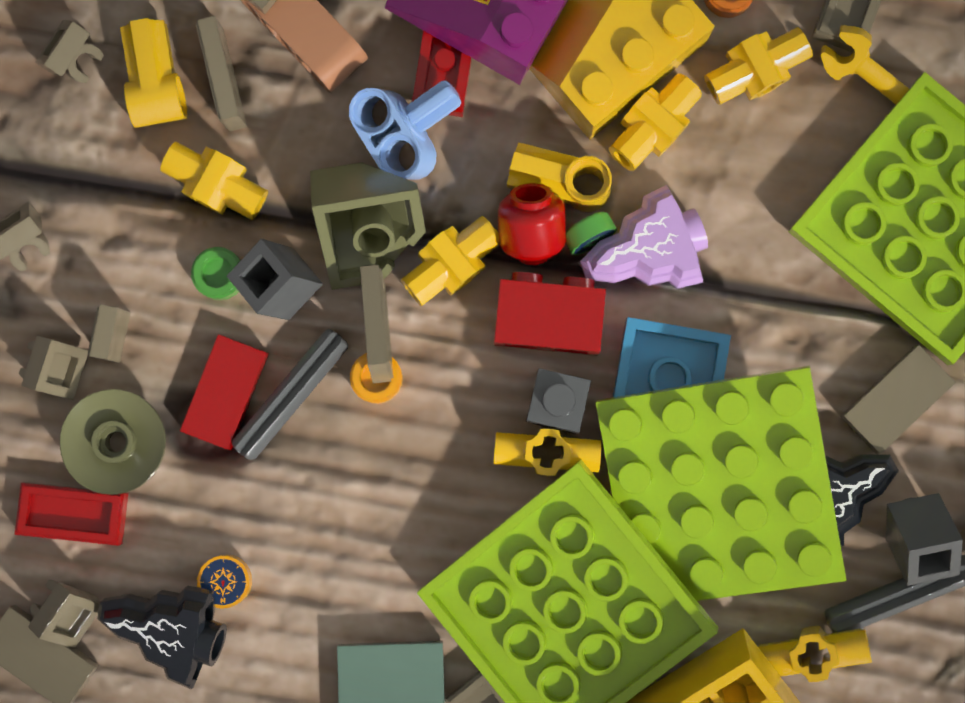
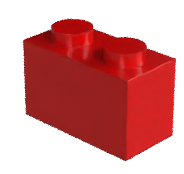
[494,272,606,356]

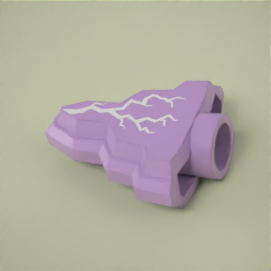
[580,185,708,289]

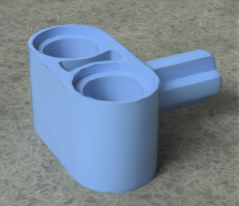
[349,80,461,180]

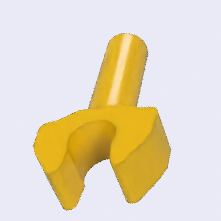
[821,25,909,105]

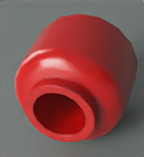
[498,183,566,265]

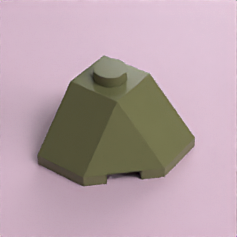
[310,162,426,290]

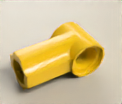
[120,18,188,128]
[507,142,612,212]

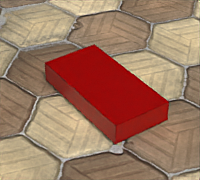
[180,334,269,450]
[14,482,129,546]

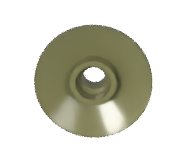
[60,389,166,495]

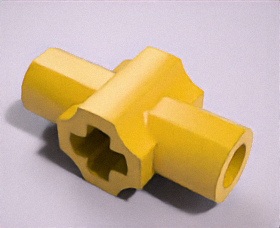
[704,27,813,105]
[609,73,702,171]
[160,142,268,220]
[400,216,500,306]
[494,429,601,476]
[758,626,872,682]

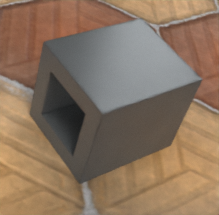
[227,238,323,320]
[526,368,591,434]
[886,493,963,586]

